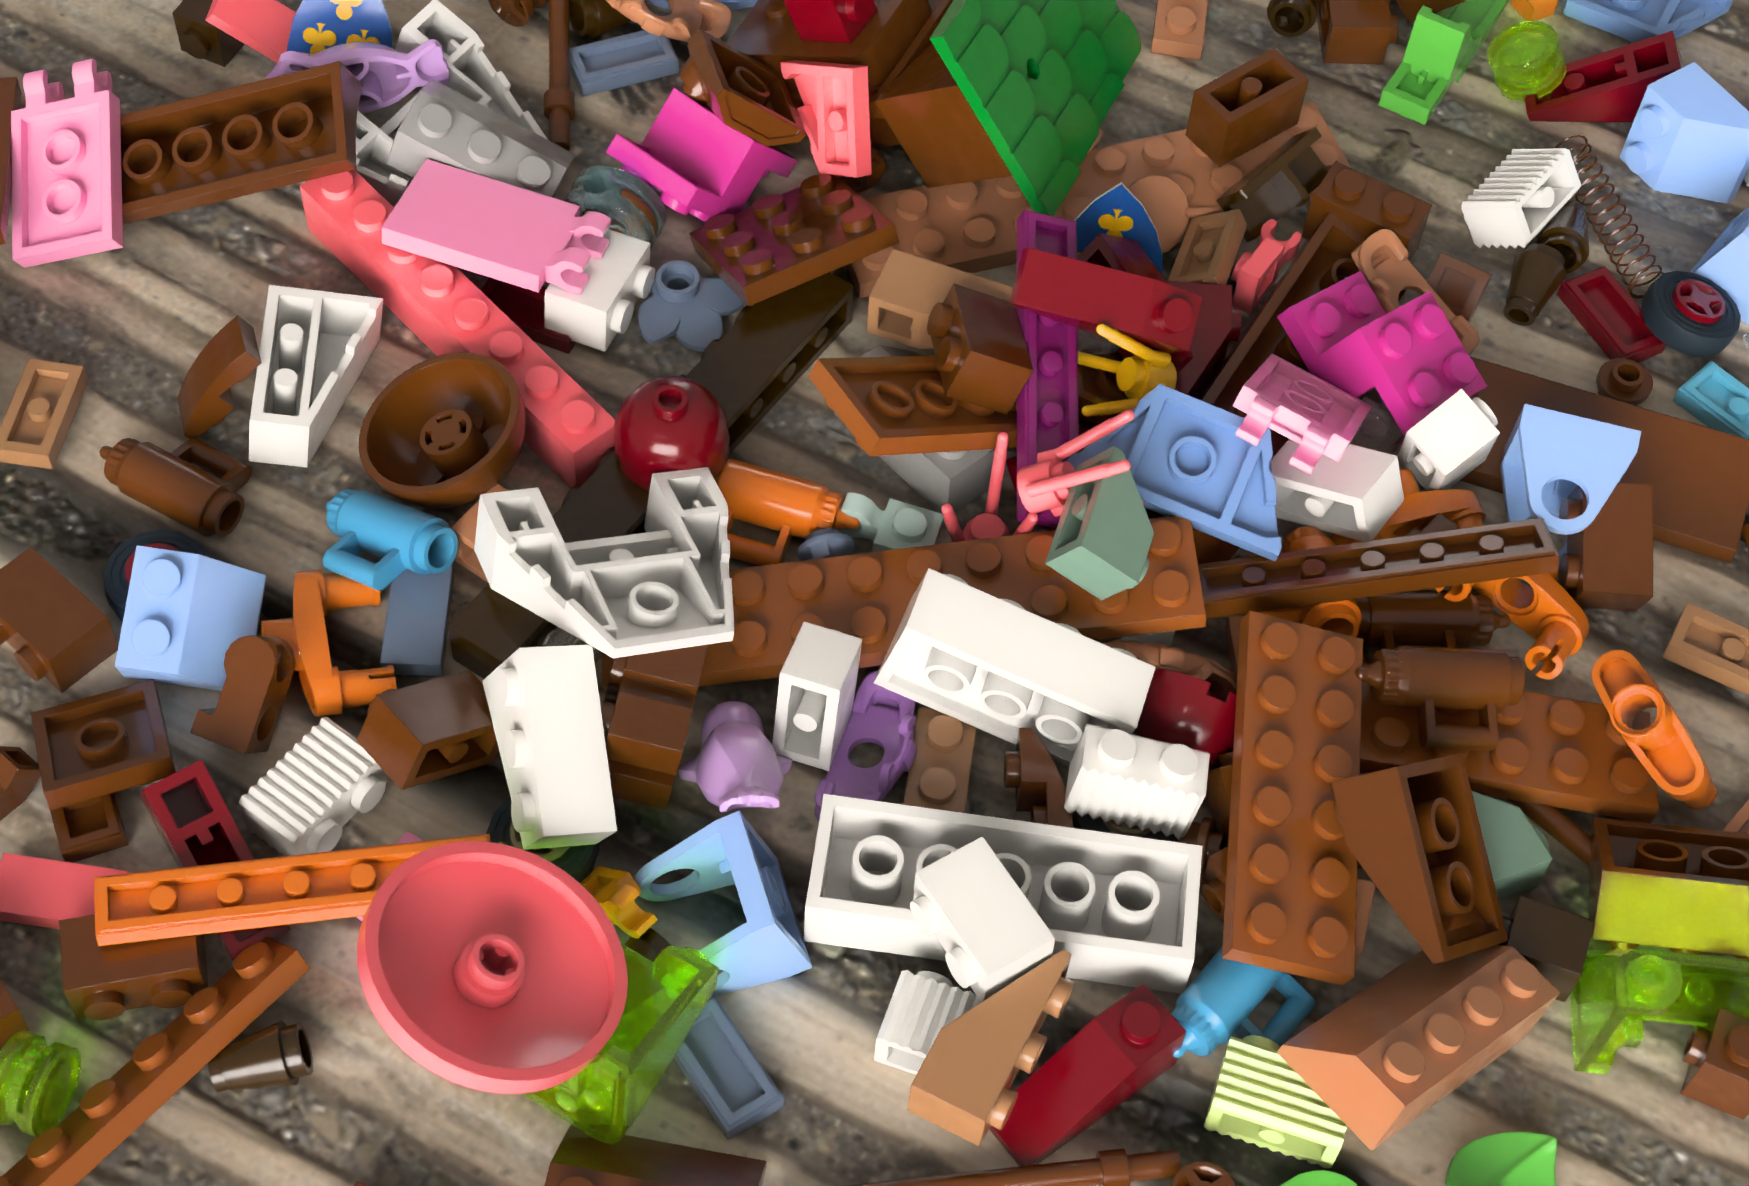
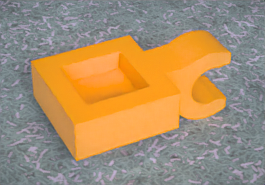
[580,866,658,938]

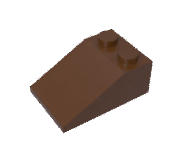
[1331,753,1508,964]

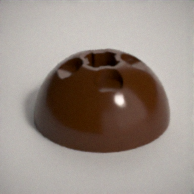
[359,352,526,508]

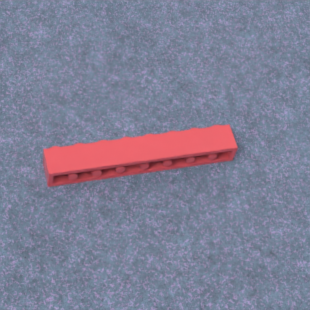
[300,170,615,489]

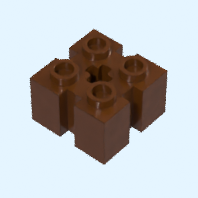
[601,645,708,810]

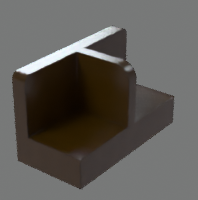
[1216,127,1329,242]

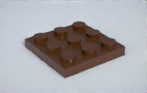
[689,174,899,306]

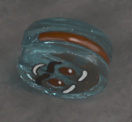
[563,165,667,252]

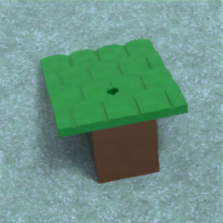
[874,0,1141,216]

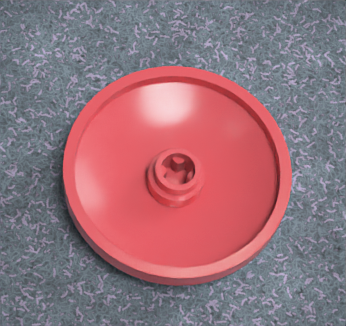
[357,841,628,1094]

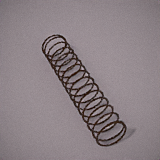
[1555,135,1664,298]

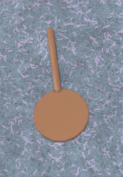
[1127,175,1224,253]

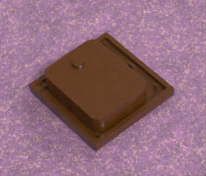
[727,0,953,119]

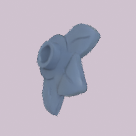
[638,260,744,352]

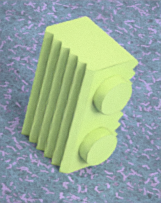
[1203,1035,1347,1168]

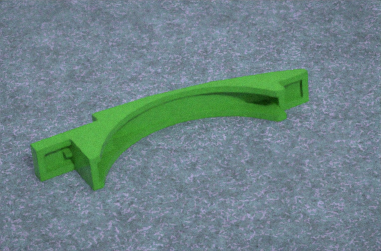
[1378,0,1509,125]

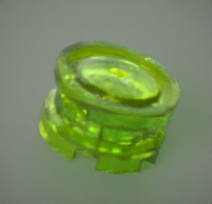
[1487,21,1566,101]
[0,1030,81,1137]

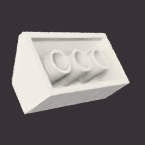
[874,568,1156,768]

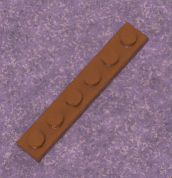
[0,936,310,1186]

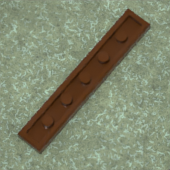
[1198,518,1559,619]

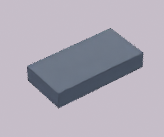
[569,30,679,97]
[380,565,454,676]
[659,995,784,1140]

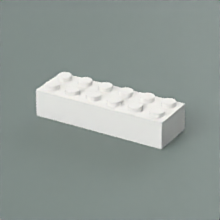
[804,794,1202,994]

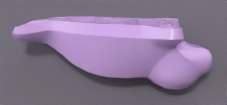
[265,39,450,114]
[678,701,793,812]

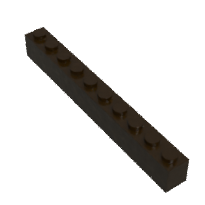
[448,272,854,679]

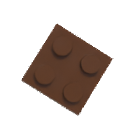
[30,679,176,811]

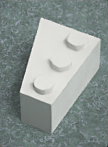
[249,285,383,468]
[482,645,617,850]

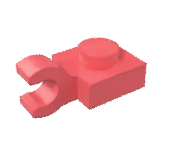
[1231,219,1302,314]

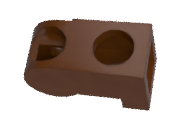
[190,635,295,754]

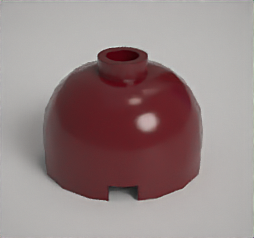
[614,376,730,491]
[1134,669,1236,771]

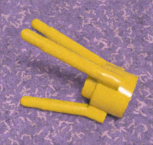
[1078,324,1177,417]

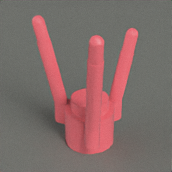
[1017,410,1144,517]
[941,432,1038,542]

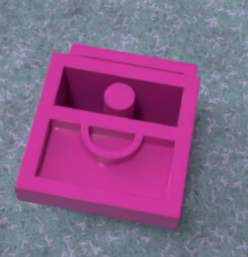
[606,88,798,222]
[1277,271,1488,435]

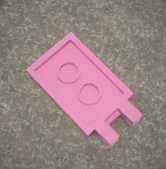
[11,59,123,268]
[381,159,611,294]
[1233,354,1372,475]

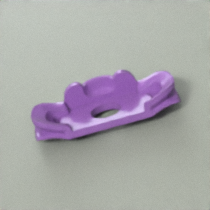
[814,671,917,821]

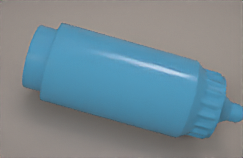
[323,489,458,591]
[1171,946,1316,1058]

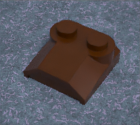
[679,29,806,147]

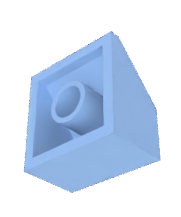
[1619,62,1749,204]
[115,545,267,691]

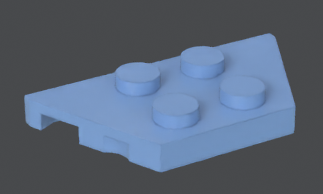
[1560,0,1733,43]
[1067,384,1282,562]

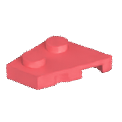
[780,60,872,178]

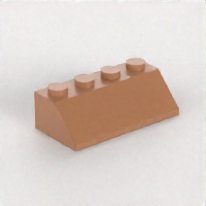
[1277,945,1560,1151]

